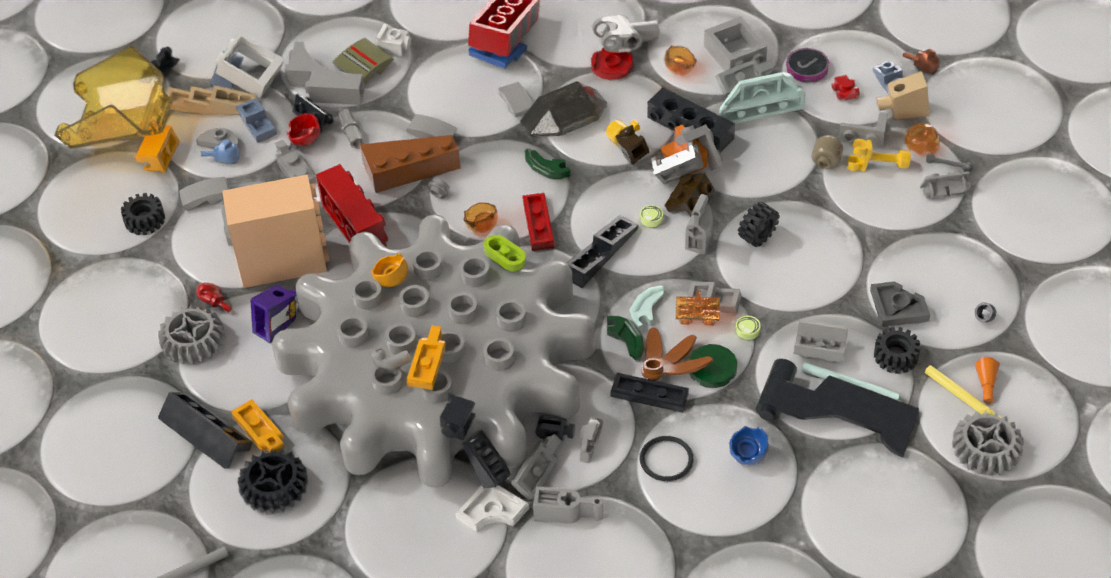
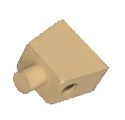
[876,72,930,120]

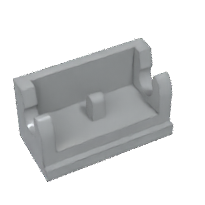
[651,141,704,184]

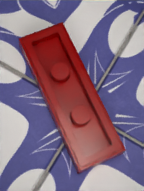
[522,192,555,251]

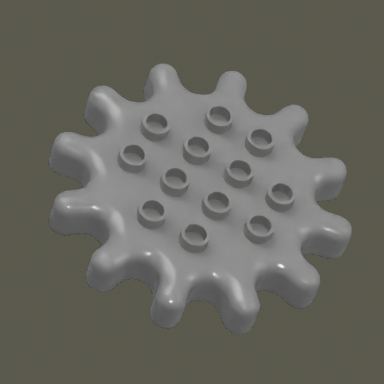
[272,214,596,488]

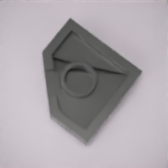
[870,281,930,327]

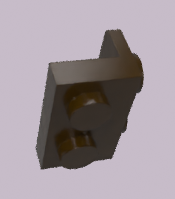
[664,173,715,217]

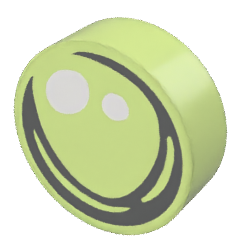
[640,205,663,227]
[736,316,760,340]

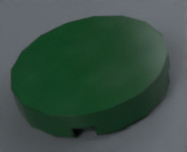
[689,344,737,388]

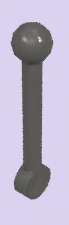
[926,154,973,171]

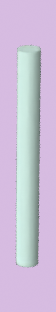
[802,362,901,401]

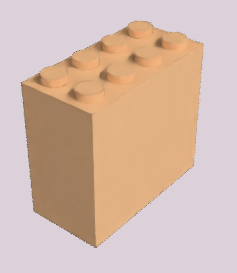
[222,174,330,288]

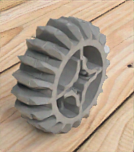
[158,305,225,365]
[952,410,1024,476]

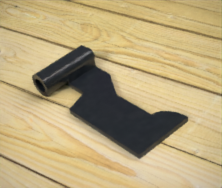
[756,358,919,458]

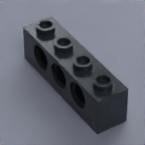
[647,87,735,153]

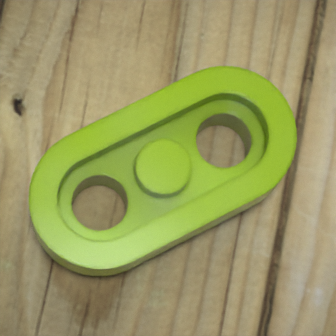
[484,235,526,271]

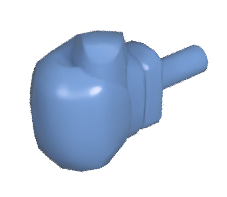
[201,140,240,164]

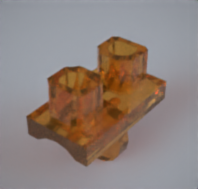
[675,291,720,326]

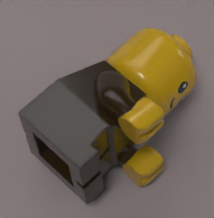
[606,120,650,165]

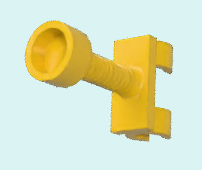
[847,139,911,172]

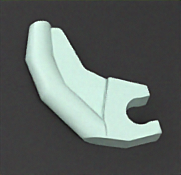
[629,286,665,332]

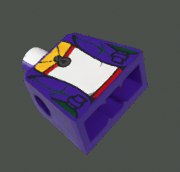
[250,285,298,343]

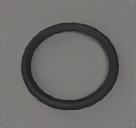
[639,436,694,481]

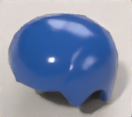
[729,426,769,465]

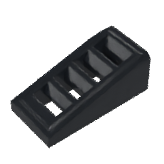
[462,430,512,488]

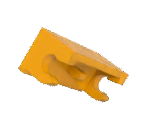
[135,126,180,173]

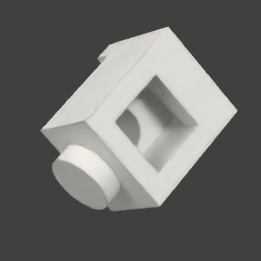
[377,24,411,57]

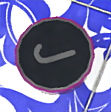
[786,48,829,82]

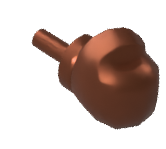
[903,49,940,74]

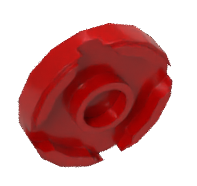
[591,47,633,80]

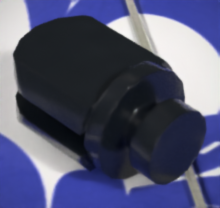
[535,415,575,441]

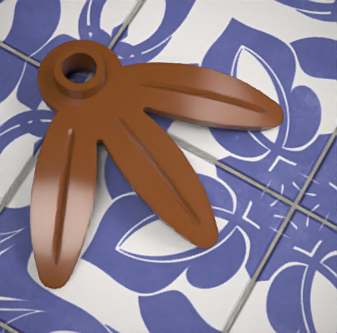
[641,327,713,380]

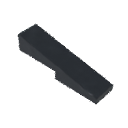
[566,215,639,288]

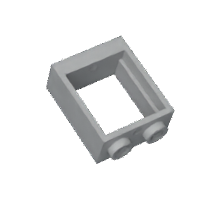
[704,16,767,71]

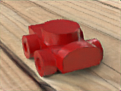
[831,75,860,100]

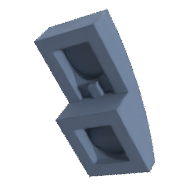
[236,98,277,143]

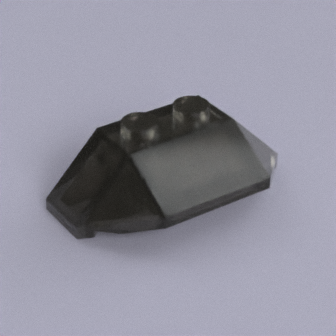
[520,81,607,137]

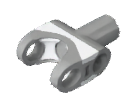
[592,15,660,52]

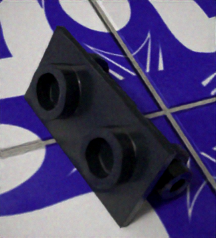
[138,46,180,87]
[292,93,334,133]

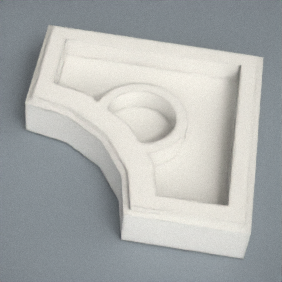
[456,485,529,532]

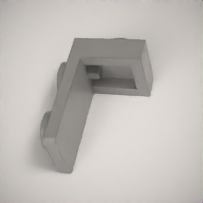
[838,112,891,148]
[675,125,723,171]

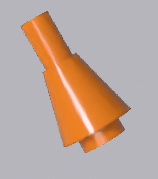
[975,357,1000,403]

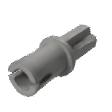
[339,109,364,148]

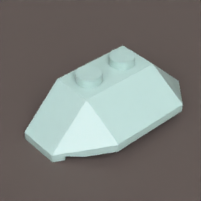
[719,73,805,123]

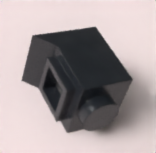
[440,393,476,441]

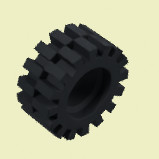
[121,193,165,235]
[738,202,780,247]
[874,327,921,374]

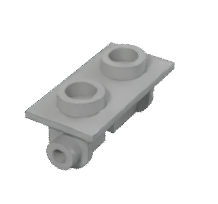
[920,170,971,199]

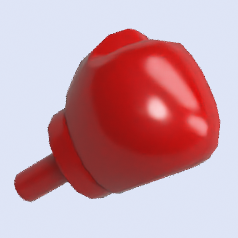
[196,282,232,313]

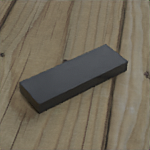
[610,373,689,413]

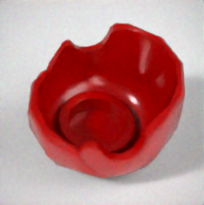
[287,114,321,146]

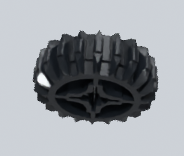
[237,448,308,515]

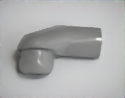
[371,348,411,370]

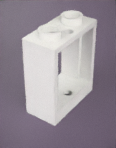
[215,33,284,98]

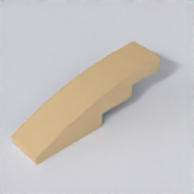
[164,85,256,115]

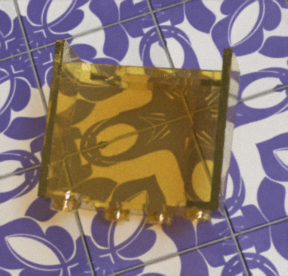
[54,46,172,149]

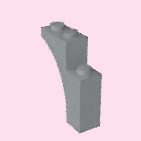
[284,41,365,105]

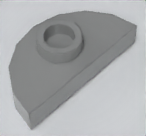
[196,128,239,148]
[580,417,604,463]

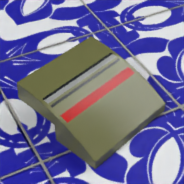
[332,38,394,85]

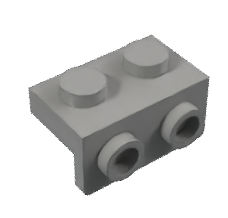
[793,320,848,363]

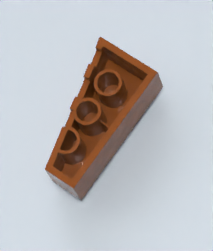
[360,135,461,193]

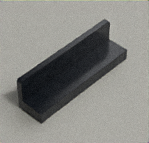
[158,392,253,469]

